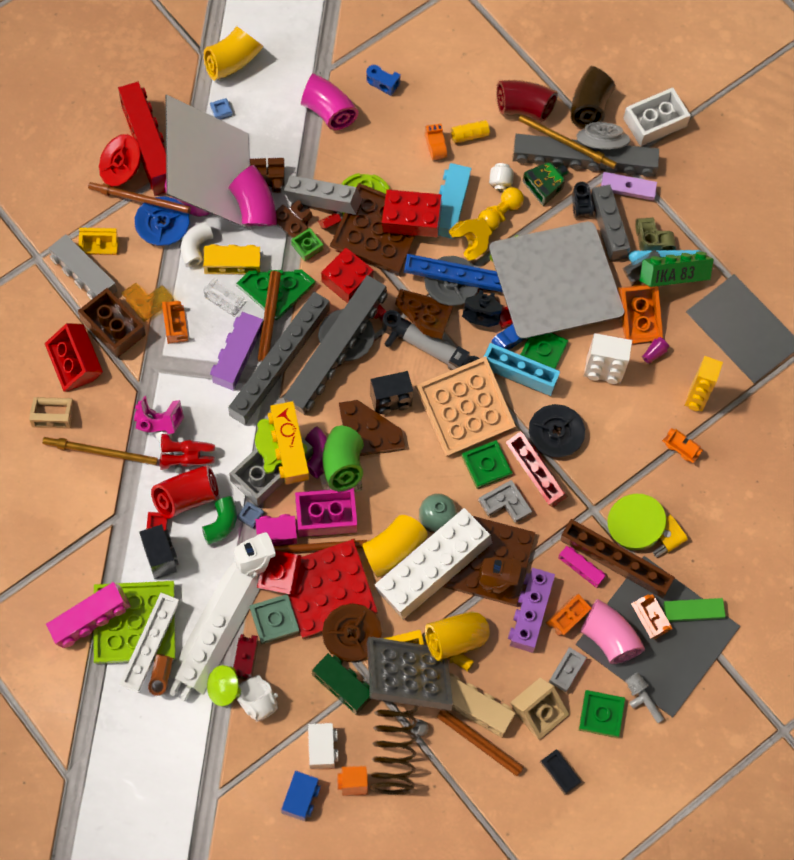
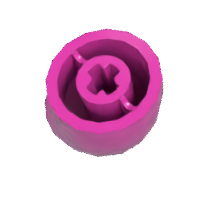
[301,73,358,130]
[229,165,277,226]

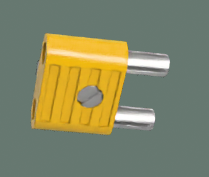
[653,515,688,557]

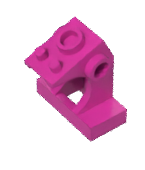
[134,396,184,434]

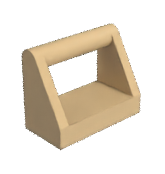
[29,397,73,428]

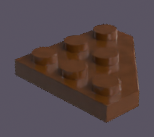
[395,289,453,339]
[339,400,405,456]

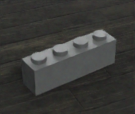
[591,185,630,262]

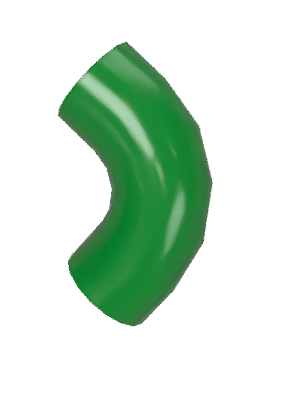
[202,496,237,545]

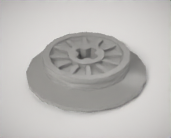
[576,122,630,149]

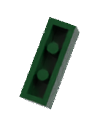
[312,653,371,715]

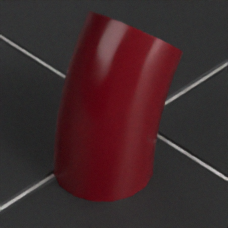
[496,80,558,122]

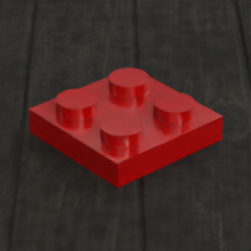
[257,551,301,595]

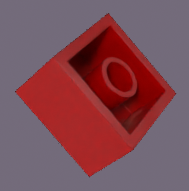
[321,248,374,304]

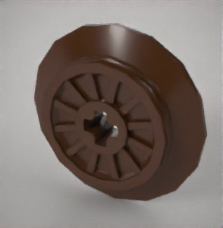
[322,603,382,662]

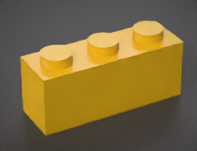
[203,244,261,275]

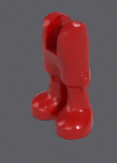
[160,434,215,470]

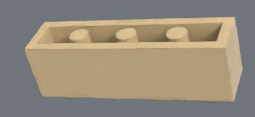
[449,673,515,738]

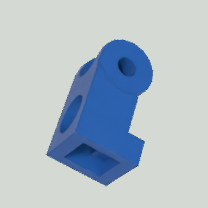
[366,65,401,96]
[491,323,527,350]

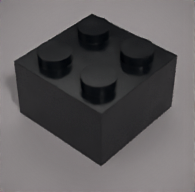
[370,371,414,414]
[139,524,179,580]

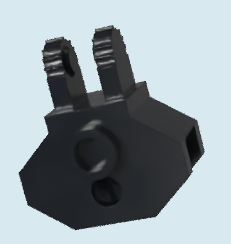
[462,290,503,327]

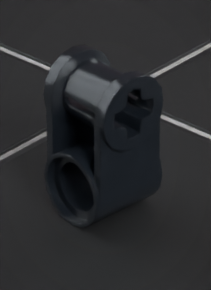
[572,182,594,218]

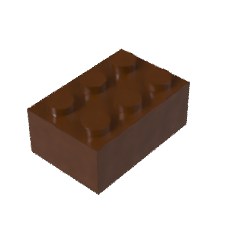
[78,288,146,358]

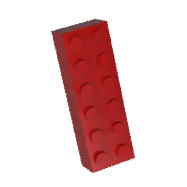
[118,81,166,196]

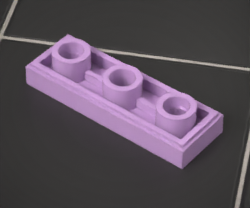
[601,172,657,201]

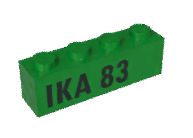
[640,251,714,287]

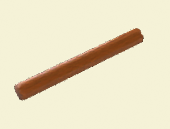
[258,271,281,362]
[437,709,523,776]

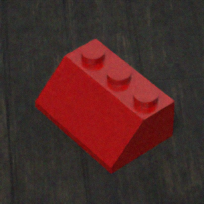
[44,323,103,392]

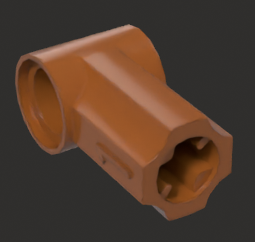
[148,654,174,696]

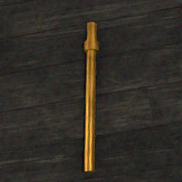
[518,114,617,169]
[42,437,158,465]

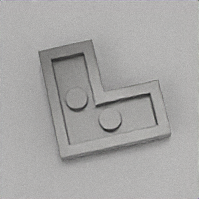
[478,480,532,523]

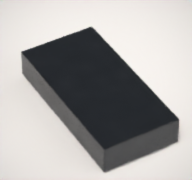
[540,749,582,795]

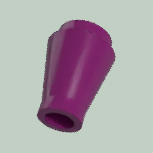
[642,337,670,364]

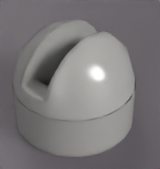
[411,719,429,736]

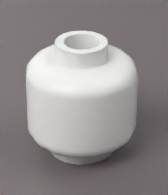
[489,163,514,191]

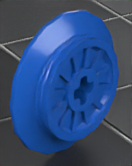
[134,196,190,246]

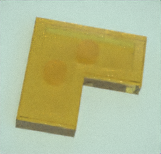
[121,283,174,322]

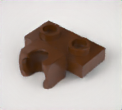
[276,200,312,239]

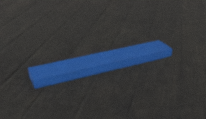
[404,254,503,292]

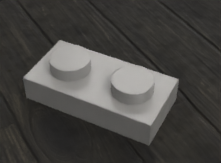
[549,647,587,692]

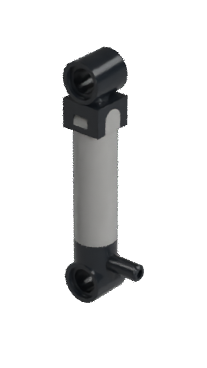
[382,310,480,370]

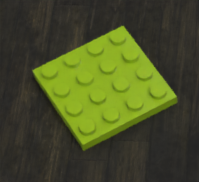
[94,581,176,664]

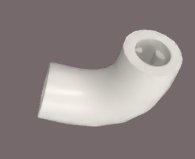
[180,221,213,267]

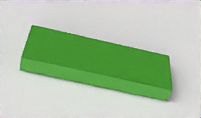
[663,598,725,622]

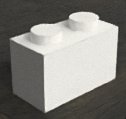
[308,723,338,769]

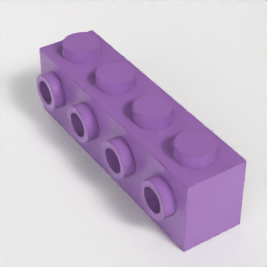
[508,568,555,653]

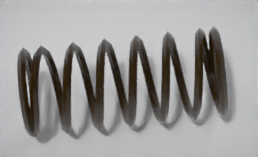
[370,700,419,795]

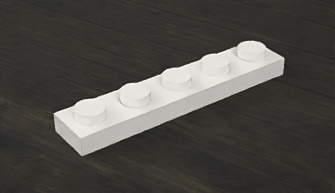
[119,593,180,693]

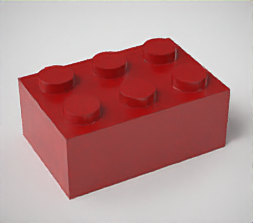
[382,189,442,238]

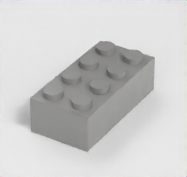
[229,437,313,507]

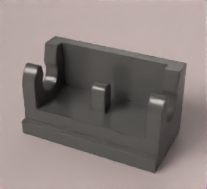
[622,250,660,285]

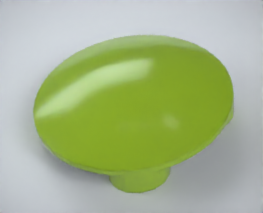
[207,665,241,706]

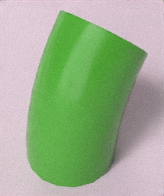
[323,425,363,491]

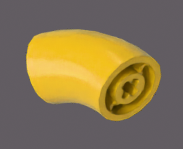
[204,26,264,80]
[362,515,428,578]
[425,611,490,661]

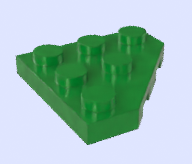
[236,269,315,321]

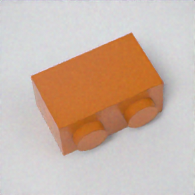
[337,766,368,796]

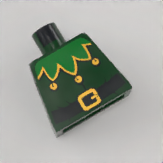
[522,162,569,206]

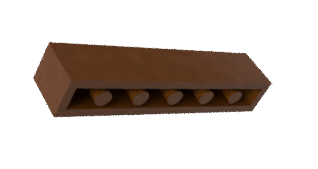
[560,519,675,599]

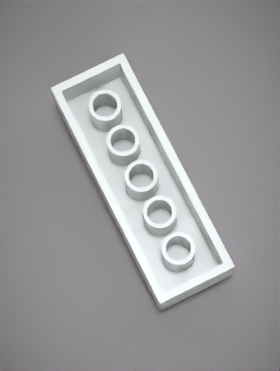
[375,508,492,620]

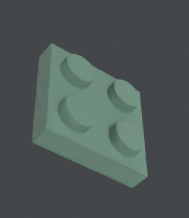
[249,594,299,644]

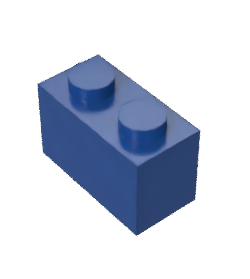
[281,771,321,822]

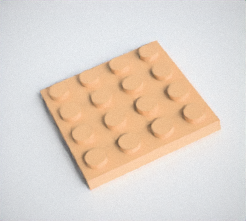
[416,356,516,456]

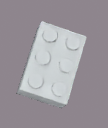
[623,88,691,147]
[584,333,632,384]

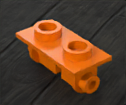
[662,428,703,463]

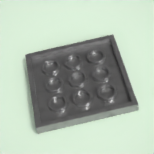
[367,636,453,711]

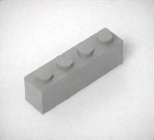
[284,175,362,215]
[49,234,117,300]

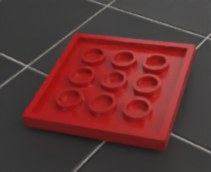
[288,539,378,639]

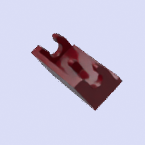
[233,634,258,680]

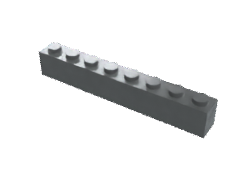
[512,134,659,177]
[283,275,388,415]
[228,292,330,425]

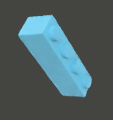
[438,163,471,239]
[484,343,560,396]

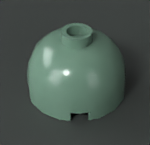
[419,494,457,532]

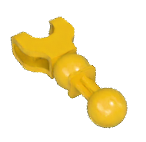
[449,187,524,261]

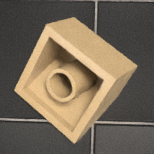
[510,677,569,740]

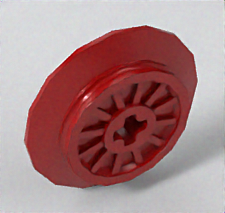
[99,134,141,186]

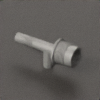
[625,672,664,723]

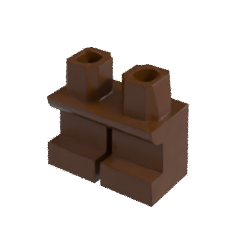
[250,158,285,193]

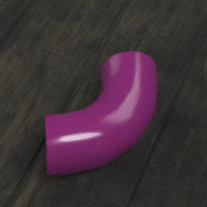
[305,426,327,479]

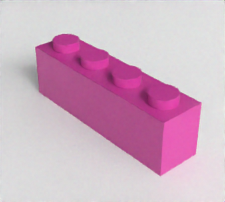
[46,582,131,648]

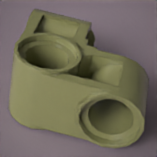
[635,217,676,251]

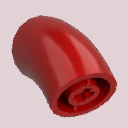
[151,465,219,519]

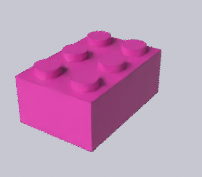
[295,488,357,537]

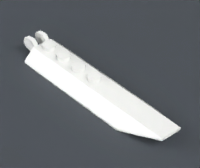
[169,561,260,702]

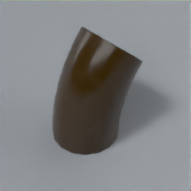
[571,66,616,128]

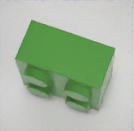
[291,228,323,261]

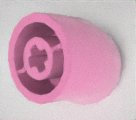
[581,599,645,664]

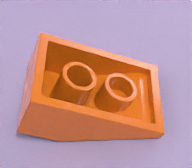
[617,284,663,343]

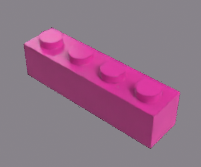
[558,546,606,588]

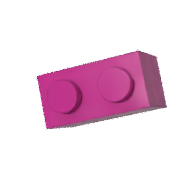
[256,514,297,546]

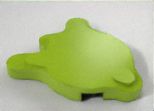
[255,419,308,474]

